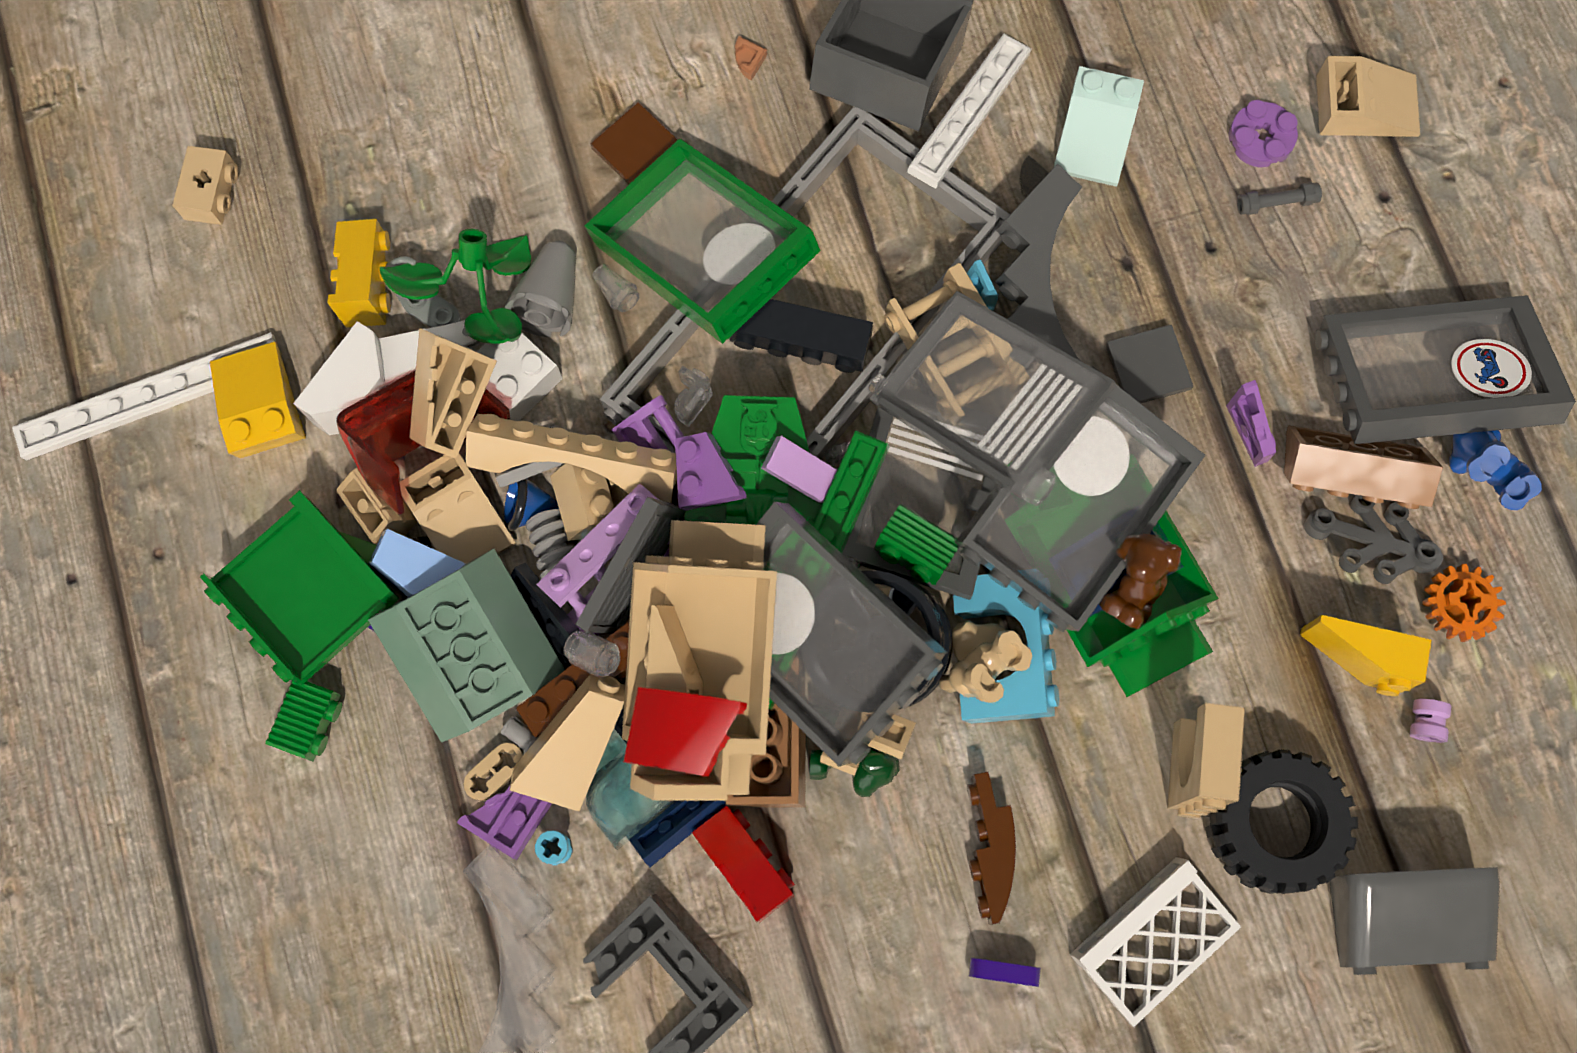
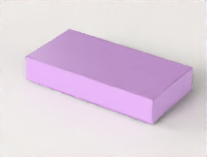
[761,436,837,503]

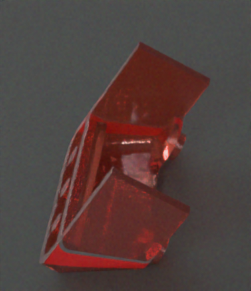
[336,370,510,515]

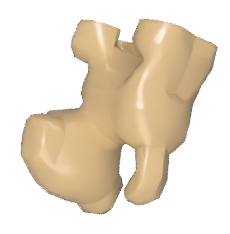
[939,621,1032,703]

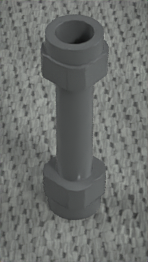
[1237,182,1322,215]

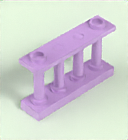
[536,484,670,642]

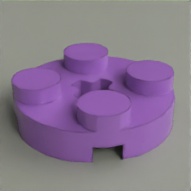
[1229,100,1298,168]

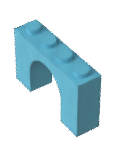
[953,568,1059,724]

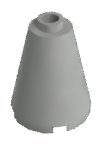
[505,241,576,337]

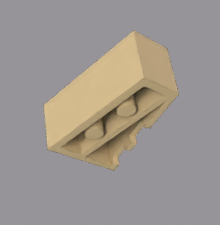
[410,328,497,459]

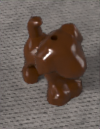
[1099,534,1181,629]

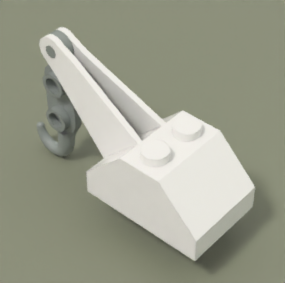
[293,256,481,435]

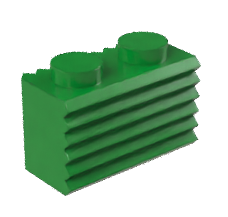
[874,503,959,585]
[265,681,342,762]

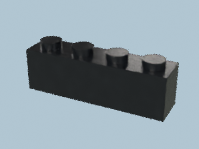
[729,299,873,373]

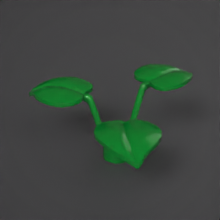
[380,228,531,344]

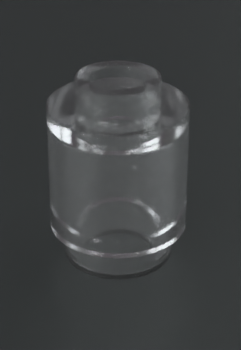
[564,631,620,678]

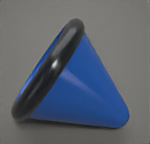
[504,478,559,531]

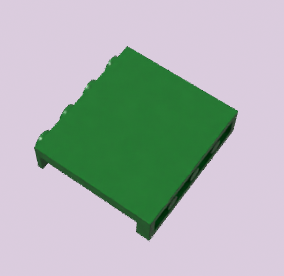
[200,490,400,686]

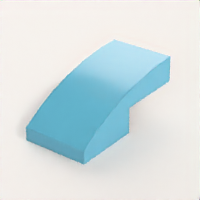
[967,260,998,311]

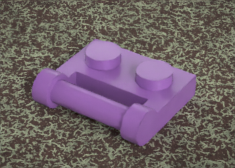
[611,395,684,450]

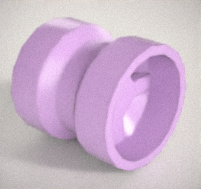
[1410,699,1452,743]

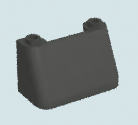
[1330,867,1500,975]

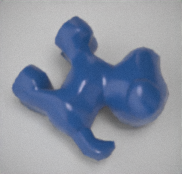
[1449,430,1542,510]

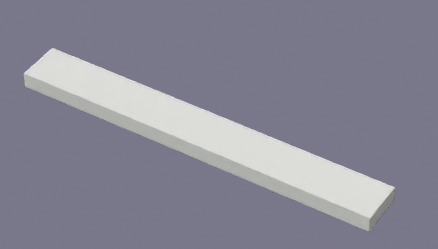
[12,333,276,460]

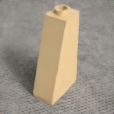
[510,674,625,812]

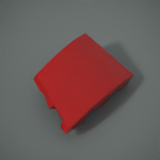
[624,687,747,777]

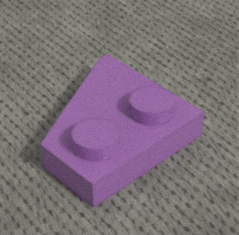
[1226,380,1276,467]
[675,432,746,511]
[457,786,552,860]

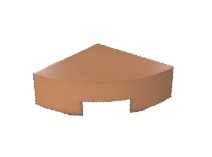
[735,36,767,81]

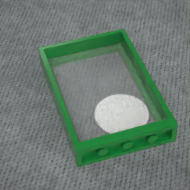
[585,139,821,344]

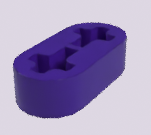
[968,958,1041,987]

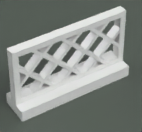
[1069,857,1241,1027]

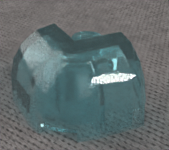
[586,748,671,850]

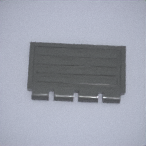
[575,497,686,634]

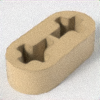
[463,743,523,801]

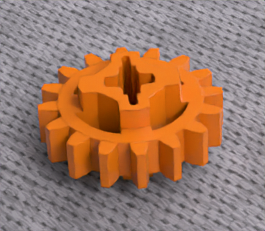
[1422,564,1506,642]

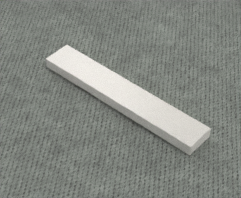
[907,34,1031,189]

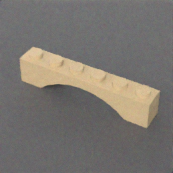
[466,413,678,503]

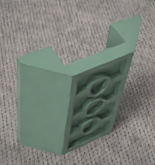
[368,548,566,742]

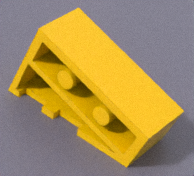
[327,219,391,328]

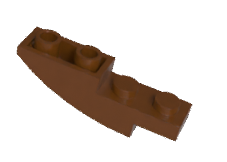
[967,772,1016,925]

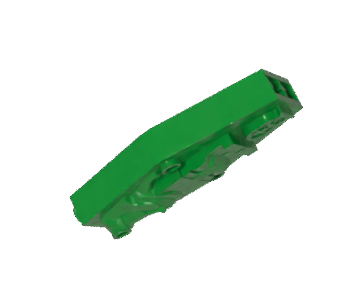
[685,395,823,575]

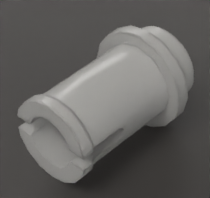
[501,716,538,755]

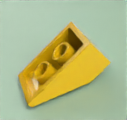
[210,342,306,459]
[1300,615,1431,696]

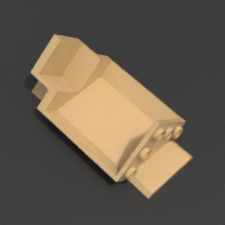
[622,520,777,801]

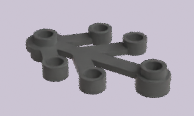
[1304,495,1443,584]

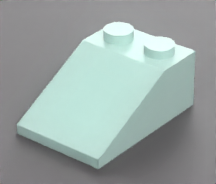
[1054,66,1144,187]

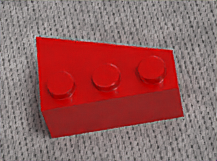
[692,806,795,923]

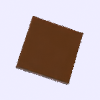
[591,102,678,184]

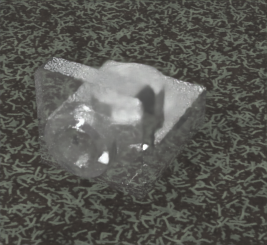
[674,366,713,427]

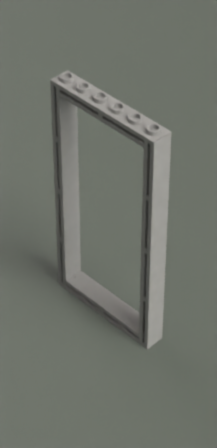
[600,107,1010,460]

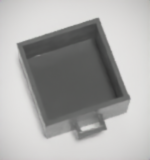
[809,0,974,131]

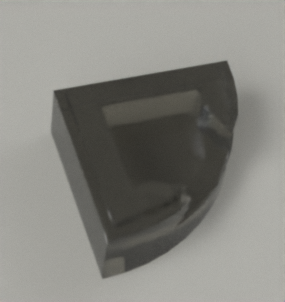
[1019,155,1049,198]

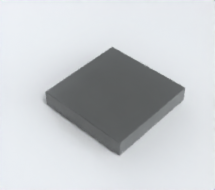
[1105,324,1193,404]

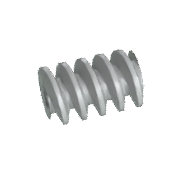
[525,509,576,580]

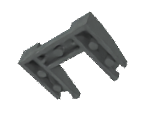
[583,894,753,1053]

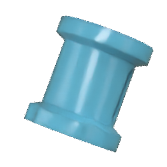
[535,831,573,866]

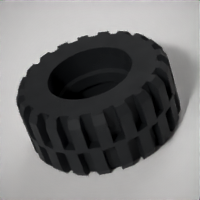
[1205,749,1358,894]

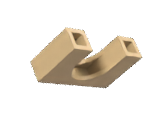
[1167,703,1245,818]

